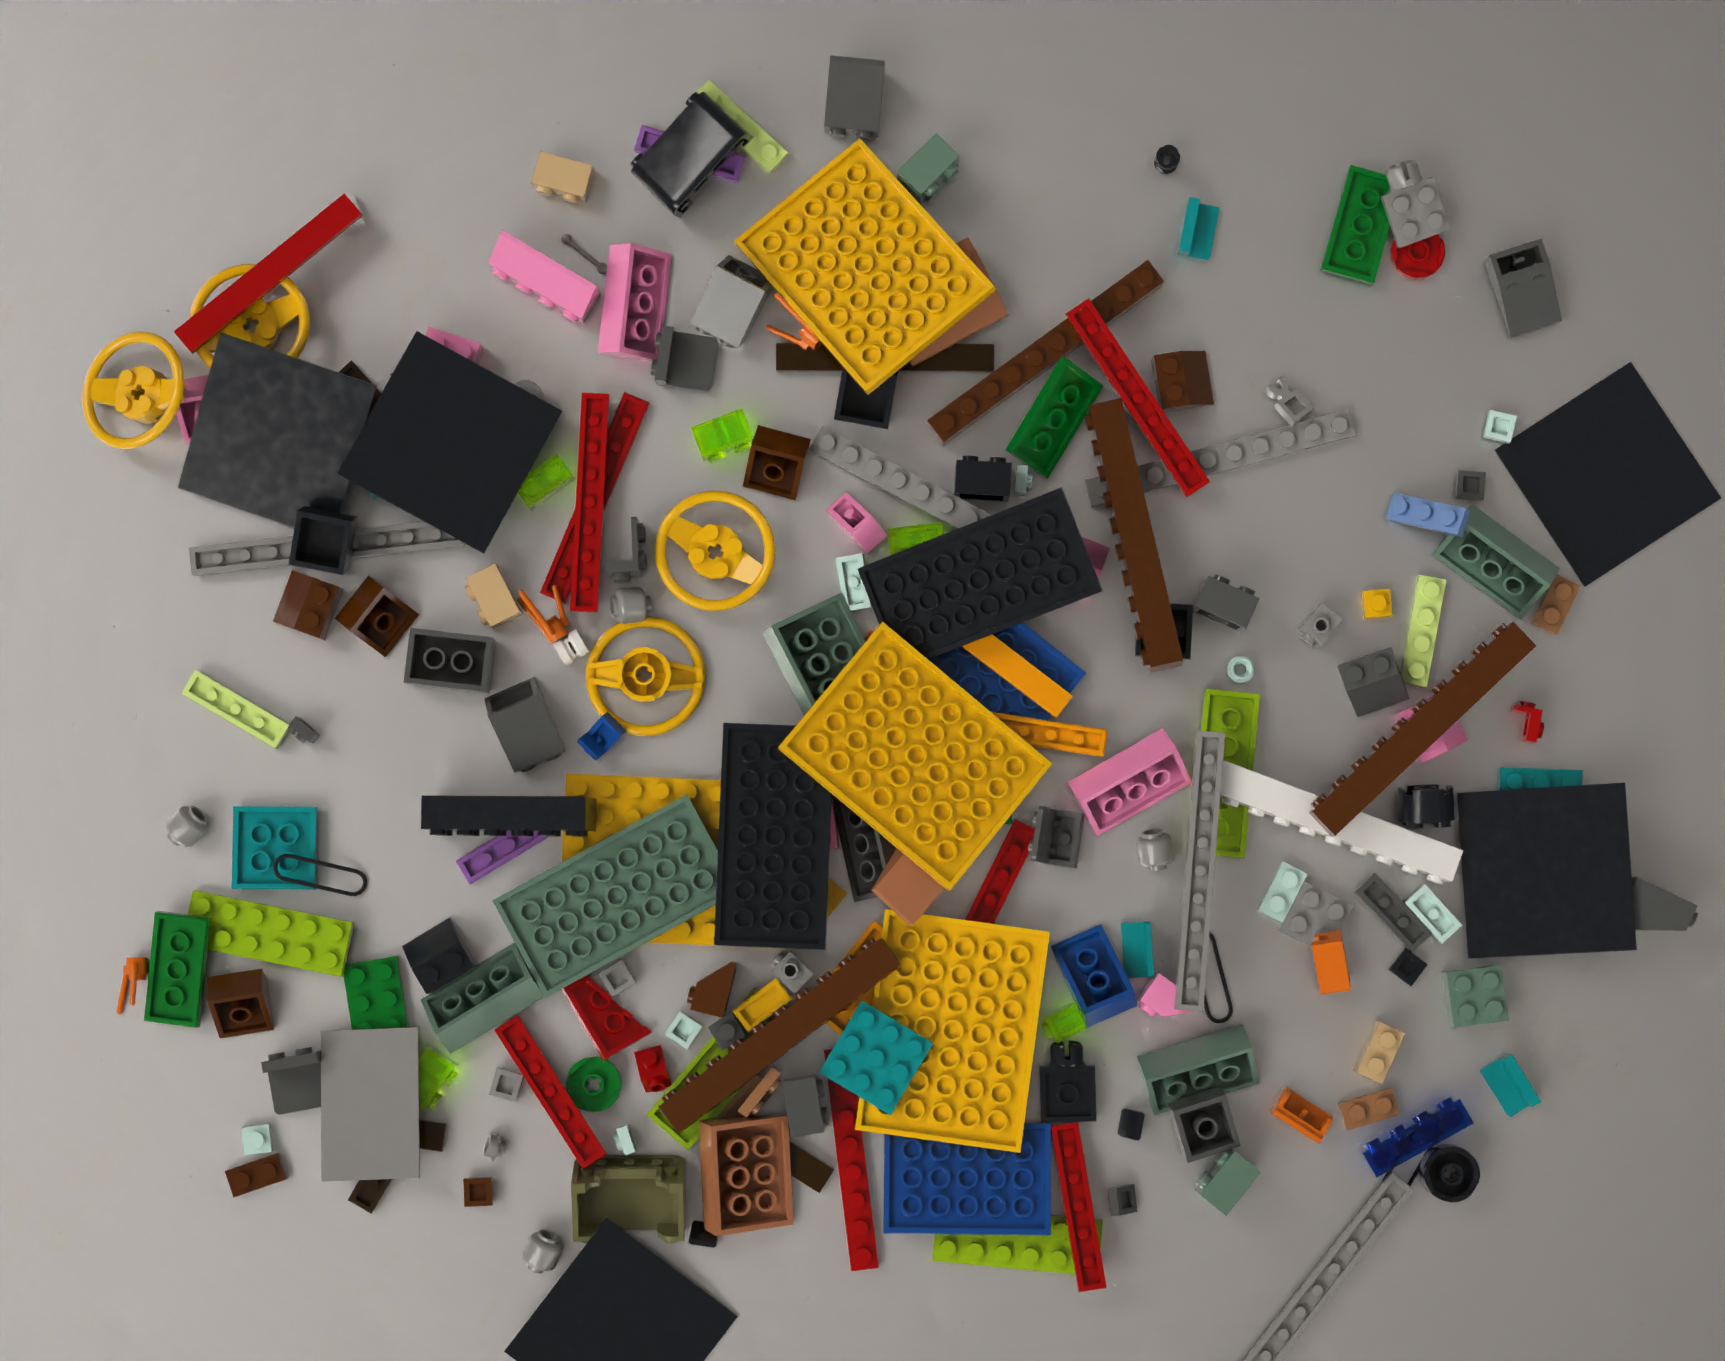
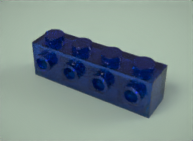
[1361,1097,1474,1178]

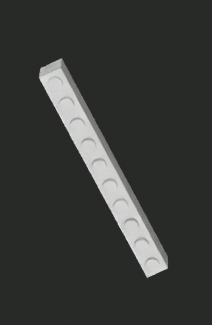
[1191,760,1463,885]

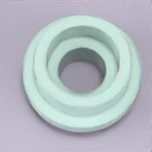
[1227,656,1255,683]

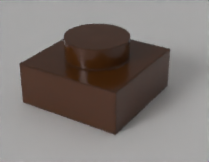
[463,1177,493,1207]

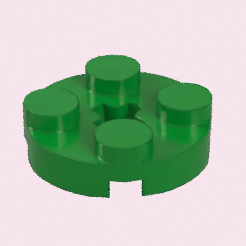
[566,1056,622,1112]

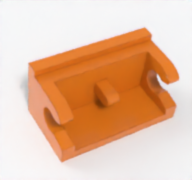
[1311,929,1351,995]
[1270,1087,1333,1144]

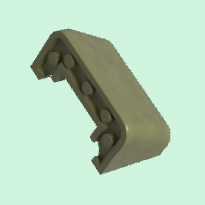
[571,1155,685,1243]

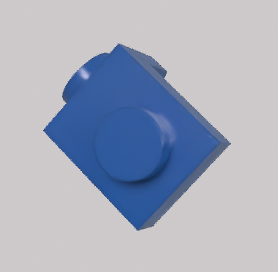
[577,712,627,760]

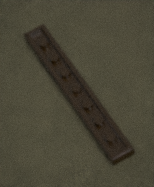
[776,343,994,372]

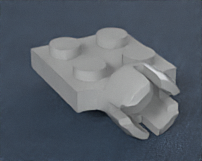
[1381,160,1450,248]

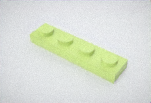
[697,80,788,174]
[1400,574,1446,688]
[182,670,291,749]

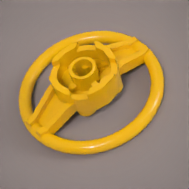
[190,264,310,368]
[82,331,186,449]
[655,490,776,611]
[586,616,706,736]

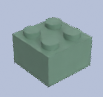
[897,133,960,205]
[1441,965,1509,1028]
[1195,1149,1261,1216]

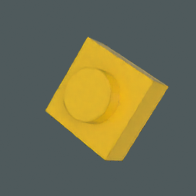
[1361,589,1393,619]

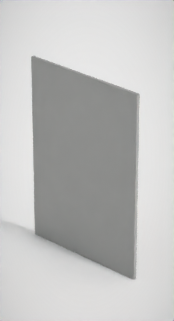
[321,1027,420,1182]

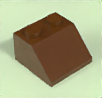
[1151,351,1214,413]
[743,425,811,500]
[273,570,344,641]
[335,575,419,657]
[687,961,738,1018]
[207,969,274,1038]

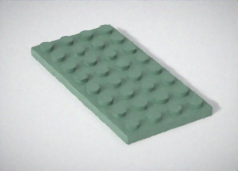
[492,794,718,998]

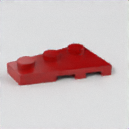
[562,975,652,1061]

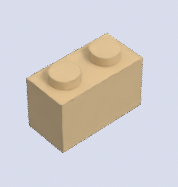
[531,151,594,204]
[465,563,522,629]
[1353,1021,1405,1084]

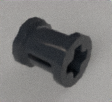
[1154,145,1180,174]

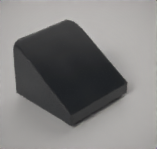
[1117,1108,1145,1141]
[688,1220,718,1248]

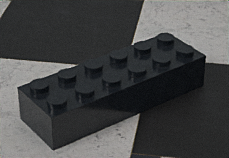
[421,796,596,837]

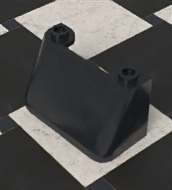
[630,92,753,218]

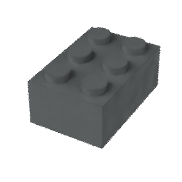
[403,628,496,694]

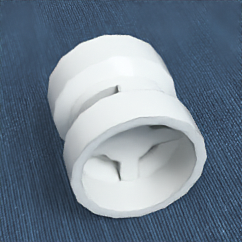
[552,629,590,666]

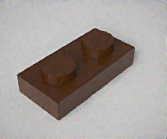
[225,1153,288,1198]

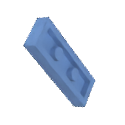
[1386,492,1470,537]

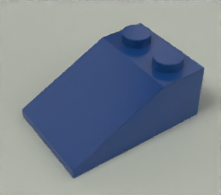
[1051,924,1137,1028]

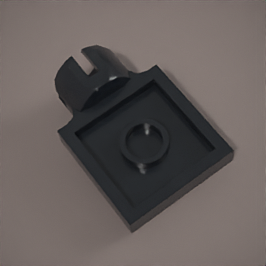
[1039,1041,1096,1123]

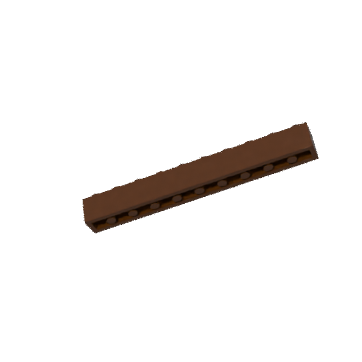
[927,260,1164,446]
[1085,398,1183,673]
[1309,621,1536,837]
[658,937,902,1133]

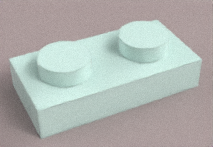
[836,553,872,611]
[1257,861,1307,923]
[1404,884,1462,944]

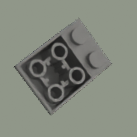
[1484,239,1562,338]

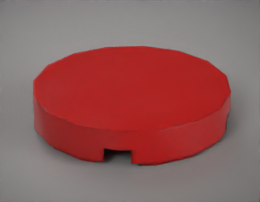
[1390,234,1445,279]

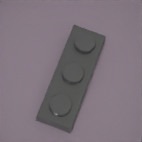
[1354,873,1432,952]

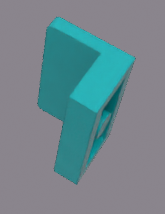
[1177,197,1219,261]
[1121,921,1154,978]
[1480,1053,1541,1117]

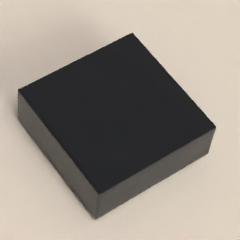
[1388,948,1428,986]

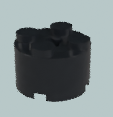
[1398,784,1455,829]
[1419,1144,1480,1202]

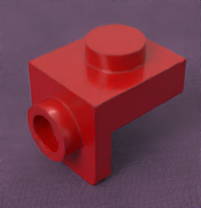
[1510,701,1544,744]
[634,1045,672,1093]

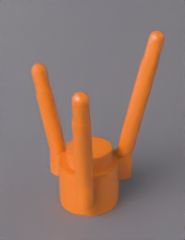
[766,293,823,351]
[517,585,571,644]
[116,957,149,1015]

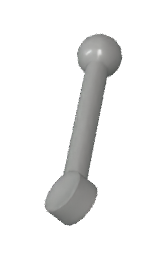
[561,234,607,274]

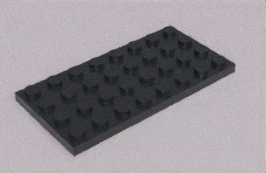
[858,487,1103,659]
[714,723,832,950]

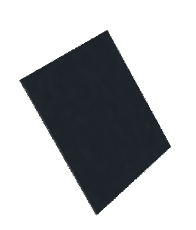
[337,331,562,554]
[178,332,377,528]
[1494,362,1721,587]
[1457,783,1637,958]
[504,1218,738,1361]

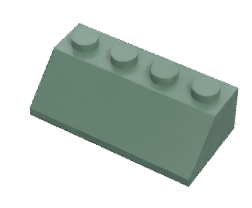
[1432,504,1560,619]
[421,943,544,1054]
[1137,1024,1259,1116]

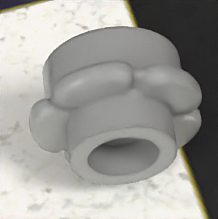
[483,1134,505,1161]

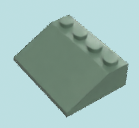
[762,593,866,715]

